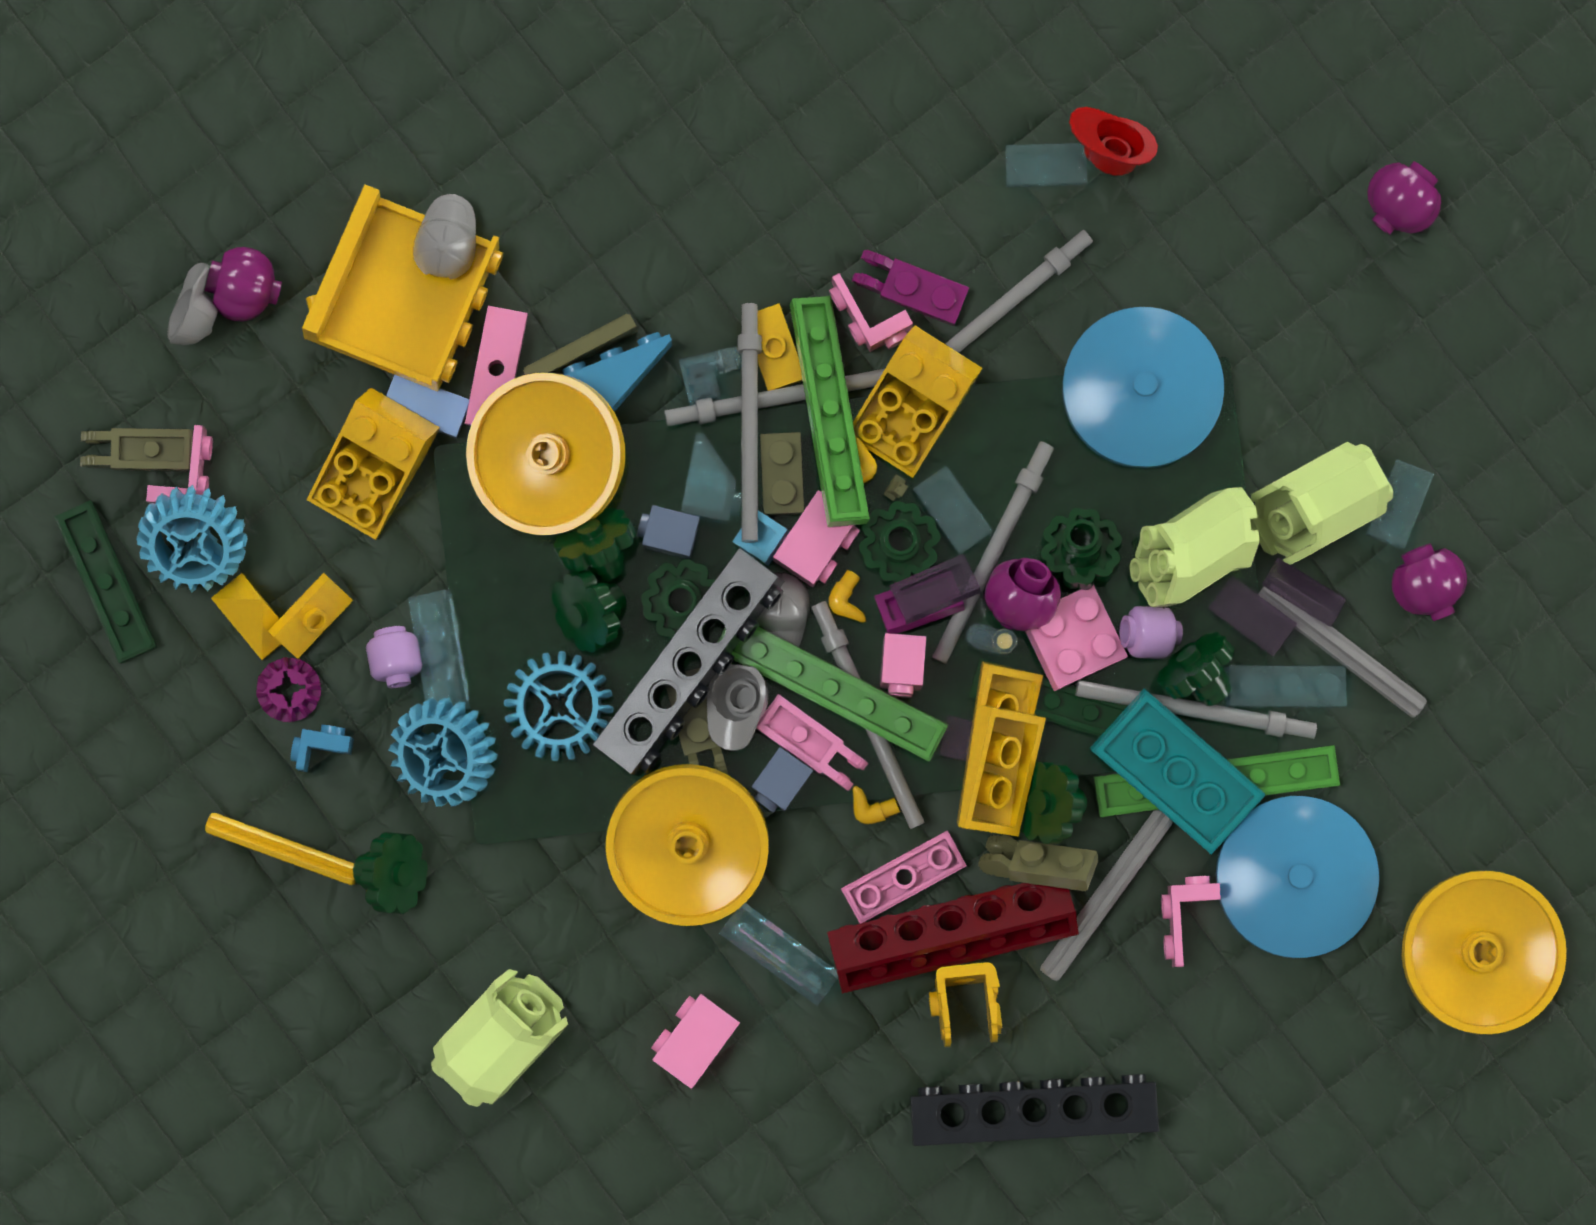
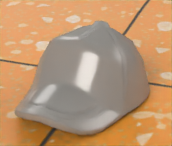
[413,194,476,280]
[167,263,218,345]
[748,573,810,647]
[707,664,769,751]

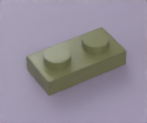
[760,432,804,516]

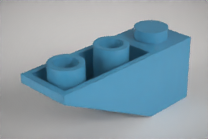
[562,332,672,412]

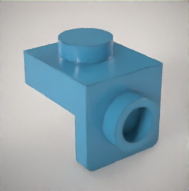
[291,725,354,772]

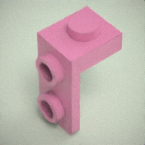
[829,273,913,352]
[146,425,213,504]
[1161,876,1221,967]

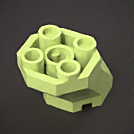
[1250,442,1393,565]
[1129,487,1260,607]
[431,969,568,1107]

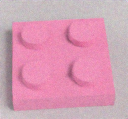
[1025,585,1128,691]

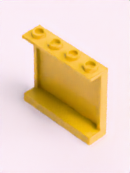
[302,184,504,392]

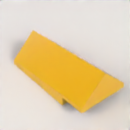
[957,661,1046,837]

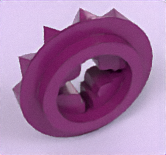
[256,657,321,722]

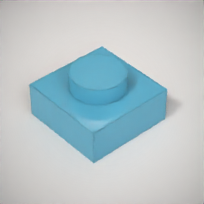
[732,510,790,566]

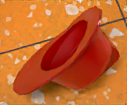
[1069,107,1158,176]

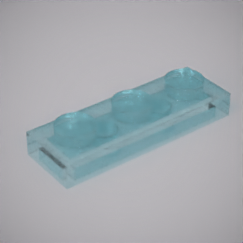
[408,590,471,710]
[1225,665,1347,708]
[719,903,838,1006]

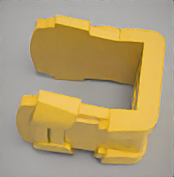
[929,962,1002,1047]

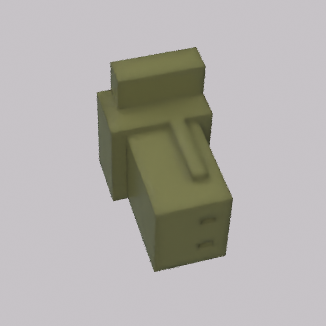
[883,474,908,501]

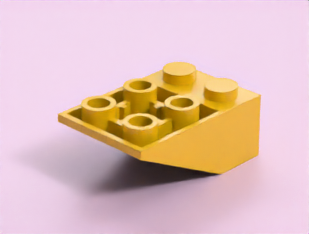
[853,325,983,478]
[307,388,440,540]

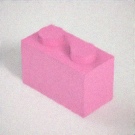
[773,490,861,587]
[880,633,926,698]
[651,994,740,1089]

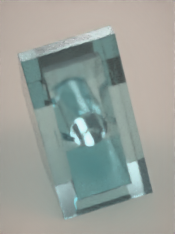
[681,433,742,525]

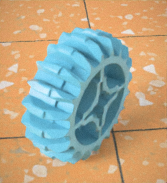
[136,485,248,593]
[504,651,614,761]
[388,697,498,807]

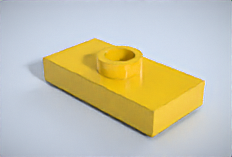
[758,303,803,391]
[268,573,353,659]

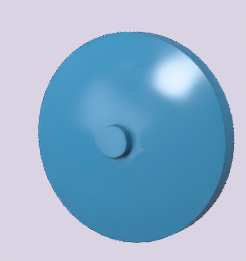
[1062,307,1224,469]
[1216,796,1379,958]

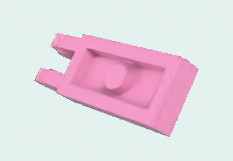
[756,694,869,791]

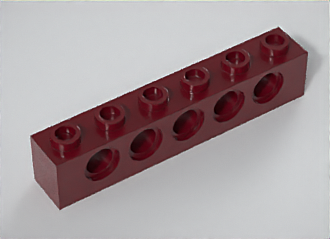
[827,883,1079,994]

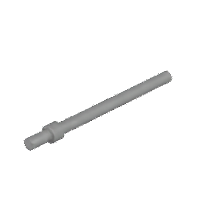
[945,230,1093,353]
[738,303,762,543]
[664,369,885,426]
[932,441,1054,664]
[811,601,925,829]
[1075,680,1317,739]

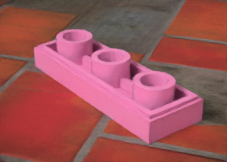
[465,306,528,426]
[841,830,967,924]

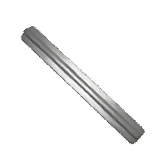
[1257,581,1427,718]
[1040,810,1173,981]

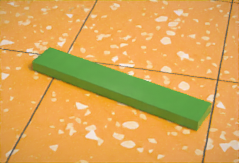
[790,296,870,527]
[718,626,949,762]
[1094,745,1340,818]

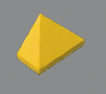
[211,573,282,661]

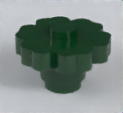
[859,501,941,585]
[553,507,636,581]
[1041,508,1122,590]
[641,559,716,639]
[551,571,626,653]
[1157,632,1235,706]
[1020,762,1087,844]
[353,832,428,914]

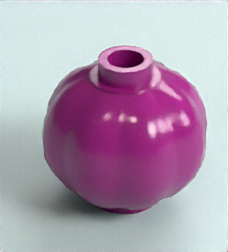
[1367,161,1441,235]
[205,246,282,322]
[1392,543,1467,621]
[985,558,1061,631]

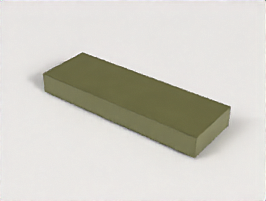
[523,314,638,375]

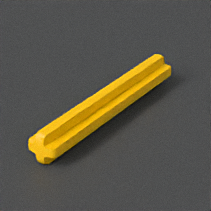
[205,813,356,885]

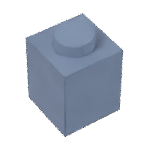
[637,505,700,559]
[752,747,813,813]

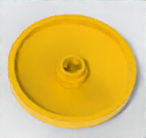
[466,373,625,535]
[606,764,769,926]
[1402,871,1567,1034]

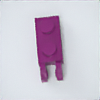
[852,250,969,326]

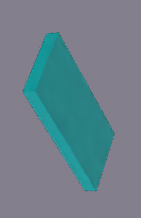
[1090,688,1266,854]

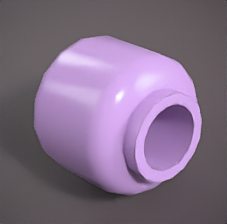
[1119,606,1183,659]
[366,626,423,688]

